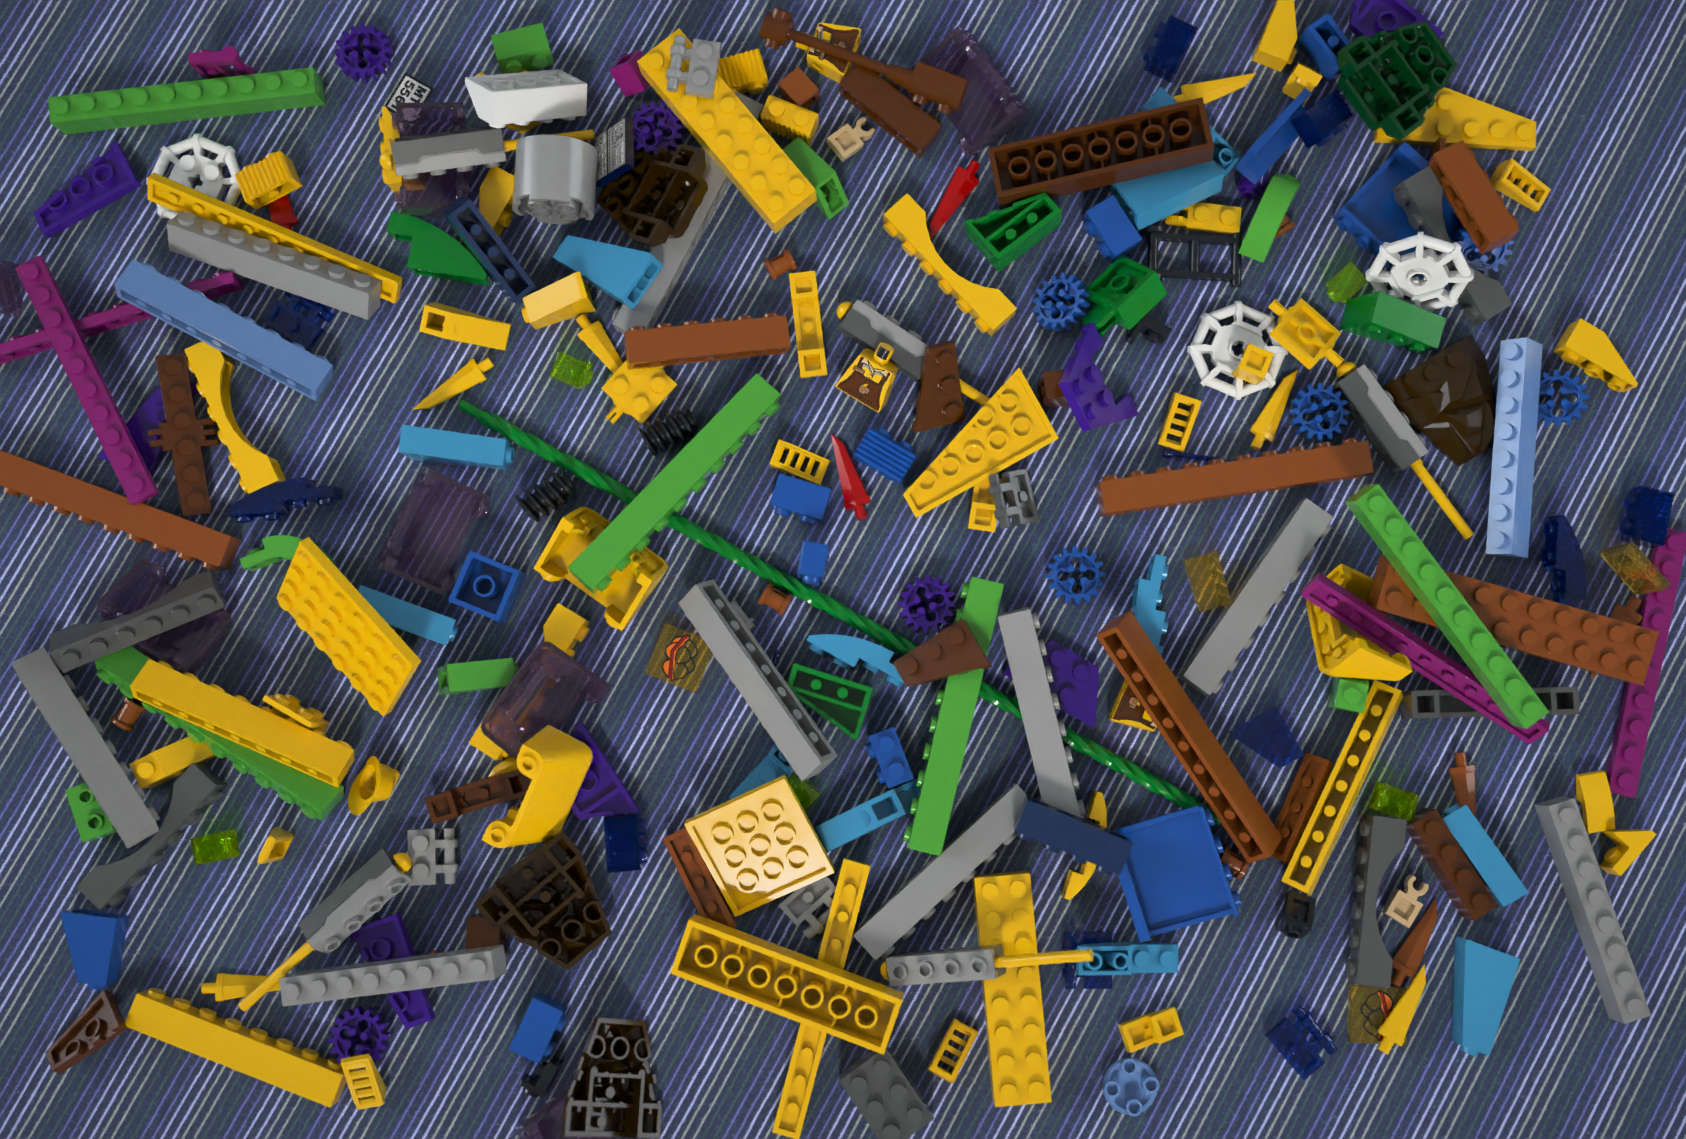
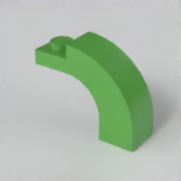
[1238,173,1302,263]
[240,535,338,571]

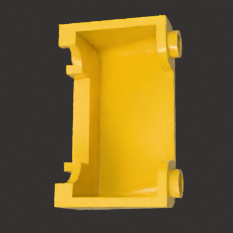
[533,507,668,631]
[1306,563,1412,681]
[482,724,593,848]

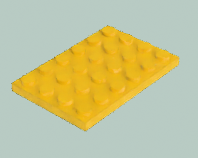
[276,537,421,717]

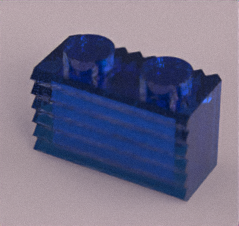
[1143,15,1198,83]
[1290,89,1354,149]
[1619,485,1675,548]
[604,813,648,873]

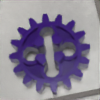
[334,23,394,83]
[626,101,685,155]
[898,575,958,635]
[328,1006,392,1070]

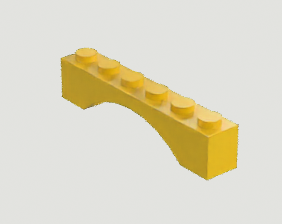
[883,193,1017,336]
[184,341,288,498]
[469,603,590,761]

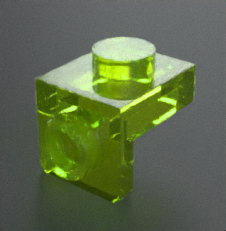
[1325,261,1369,304]
[548,351,594,389]
[787,772,820,811]
[1369,782,1419,821]
[190,829,240,865]

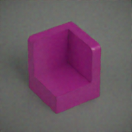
[609,50,650,97]

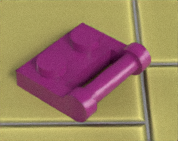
[188,46,256,79]

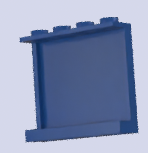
[1332,142,1466,280]
[1111,803,1242,943]

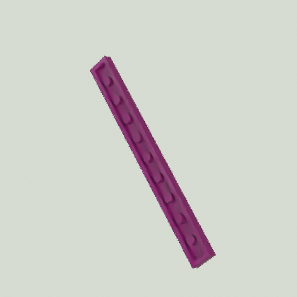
[15,256,160,506]
[0,271,244,365]
[1606,527,1686,798]
[1301,572,1550,745]

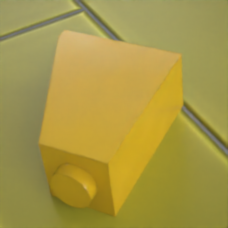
[521,271,596,330]

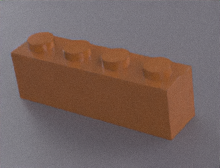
[1426,140,1519,255]

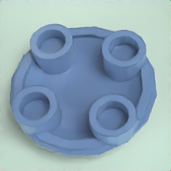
[1103,1057,1159,1116]

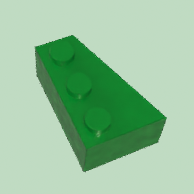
[965,192,1062,273]
[1339,291,1446,354]
[787,663,873,741]

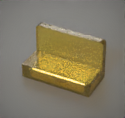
[1183,551,1232,613]

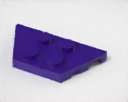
[1348,0,1444,38]
[1002,640,1099,728]
[571,722,640,820]

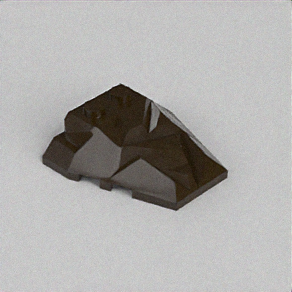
[596,144,708,247]
[1382,335,1496,466]
[474,830,612,970]
[561,1017,662,1139]

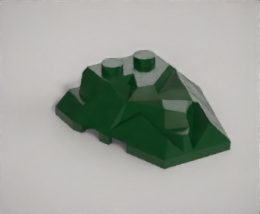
[1337,21,1457,140]

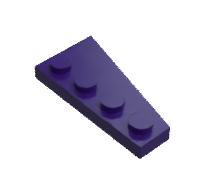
[33,140,142,238]
[97,382,198,476]
[350,912,436,1029]

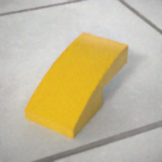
[968,478,1002,532]
[1576,770,1615,834]
[1118,1007,1184,1053]

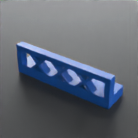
[1234,88,1315,185]

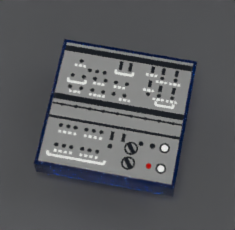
[592,117,635,188]

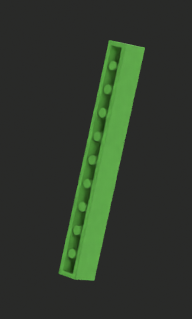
[48,67,326,135]
[568,373,781,594]
[1345,484,1549,729]
[903,577,1004,856]
[94,646,344,822]

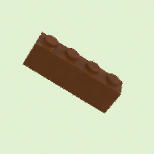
[839,65,942,159]
[1405,808,1498,921]

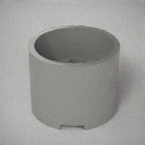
[512,135,598,225]

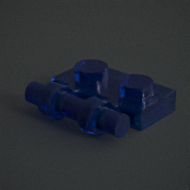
[263,291,335,352]
[1062,931,1113,989]
[1265,1004,1338,1081]

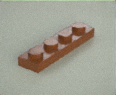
[1271,752,1334,864]
[663,827,738,928]

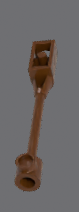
[760,7,971,115]

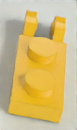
[1165,202,1242,236]

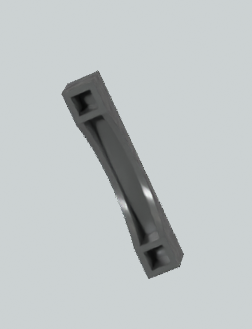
[1392,166,1513,326]
[49,569,225,673]
[1400,687,1580,719]
[76,762,227,910]
[1345,814,1407,989]

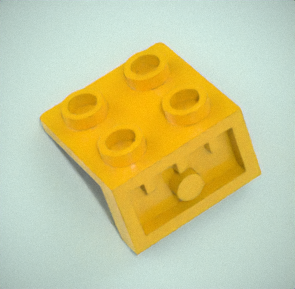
[262,693,330,733]

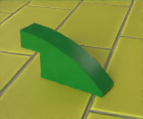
[387,211,493,287]

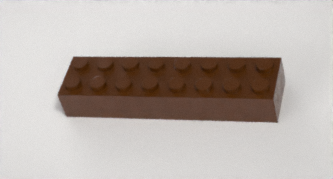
[988,97,1214,210]

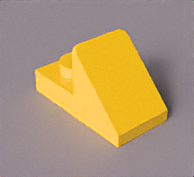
[1282,61,1322,103]
[1600,829,1657,876]

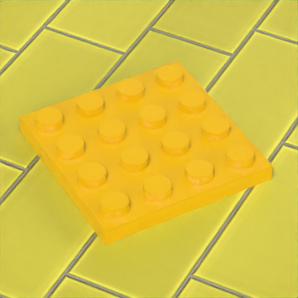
[684,775,835,917]

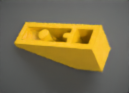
[1252,0,1298,72]
[129,737,216,789]

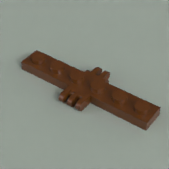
[147,353,220,517]

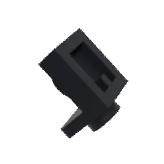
[1126,315,1172,344]
[1276,891,1316,939]
[518,1056,564,1097]

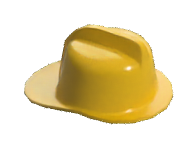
[348,756,400,815]

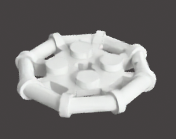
[146,133,241,220]
[1365,232,1474,311]
[1187,301,1288,400]

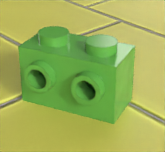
[491,22,554,74]
[65,783,116,842]

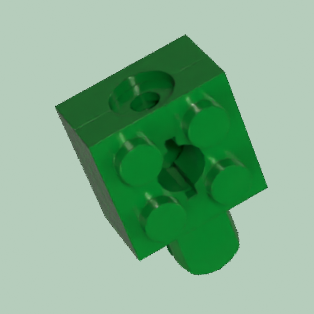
[1082,255,1167,337]

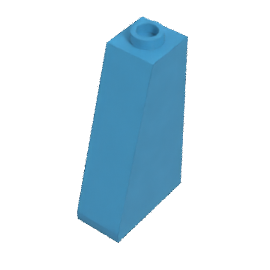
[1111,161,1224,231]
[553,235,663,310]
[398,425,515,470]
[358,585,459,645]
[1443,804,1529,907]
[1452,936,1520,1057]

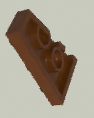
[911,340,964,433]
[893,618,993,687]

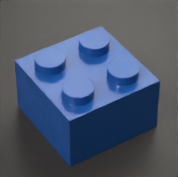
[448,550,526,624]

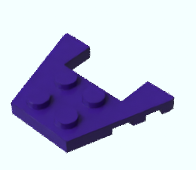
[1058,322,1139,432]

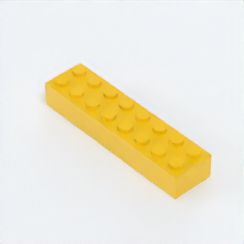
[637,28,817,234]
[972,870,1052,1107]
[670,914,904,1055]

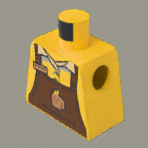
[796,22,861,84]
[835,342,899,413]
[1107,679,1157,732]

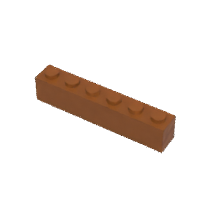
[623,313,791,370]

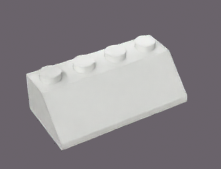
[465,69,587,128]

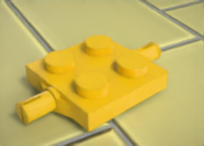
[1268,298,1345,370]
[601,361,677,425]

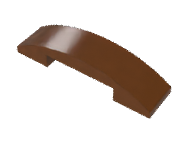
[424,769,532,824]

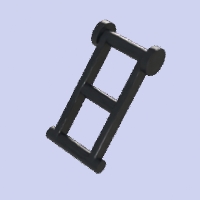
[1143,225,1243,287]

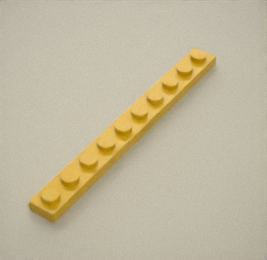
[147,173,403,304]
[772,858,871,1139]

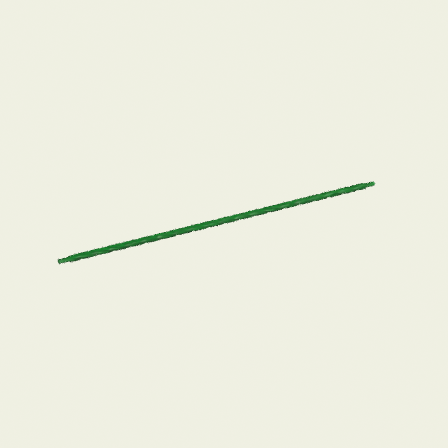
[458,400,1221,825]

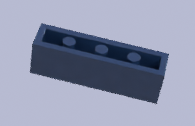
[441,196,536,303]
[1013,795,1133,875]

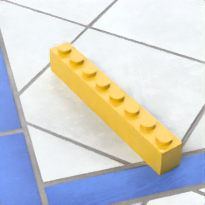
[130,659,355,788]
[1281,680,1403,896]
[125,988,347,1107]

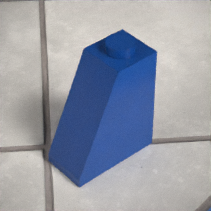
[61,908,129,990]

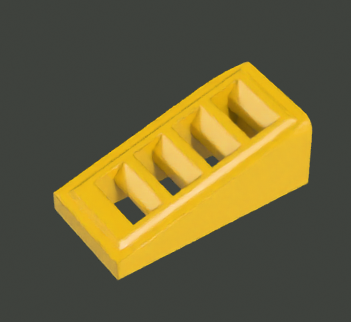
[1489,158,1551,212]
[1157,392,1202,452]
[770,439,830,485]
[257,827,294,864]
[927,1018,978,1083]
[341,1053,386,1110]

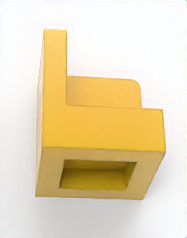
[1232,344,1274,385]

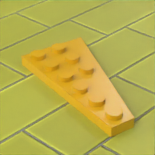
[1373,87,1536,151]
[903,367,1059,518]

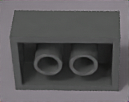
[839,1045,934,1139]

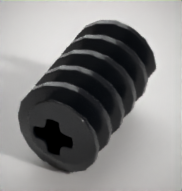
[638,404,698,456]
[515,467,578,522]

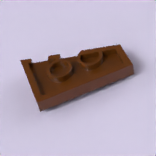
[45,990,128,1074]

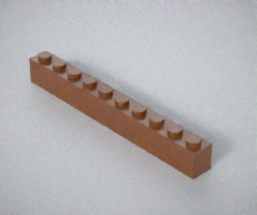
[1096,438,1374,517]
[0,449,241,572]
[1096,611,1282,864]

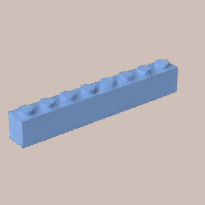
[114,259,333,401]
[1486,337,1543,559]

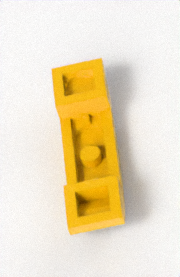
[789,271,827,378]
[1061,790,1107,900]

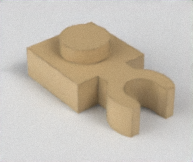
[826,117,875,162]
[1382,875,1429,928]

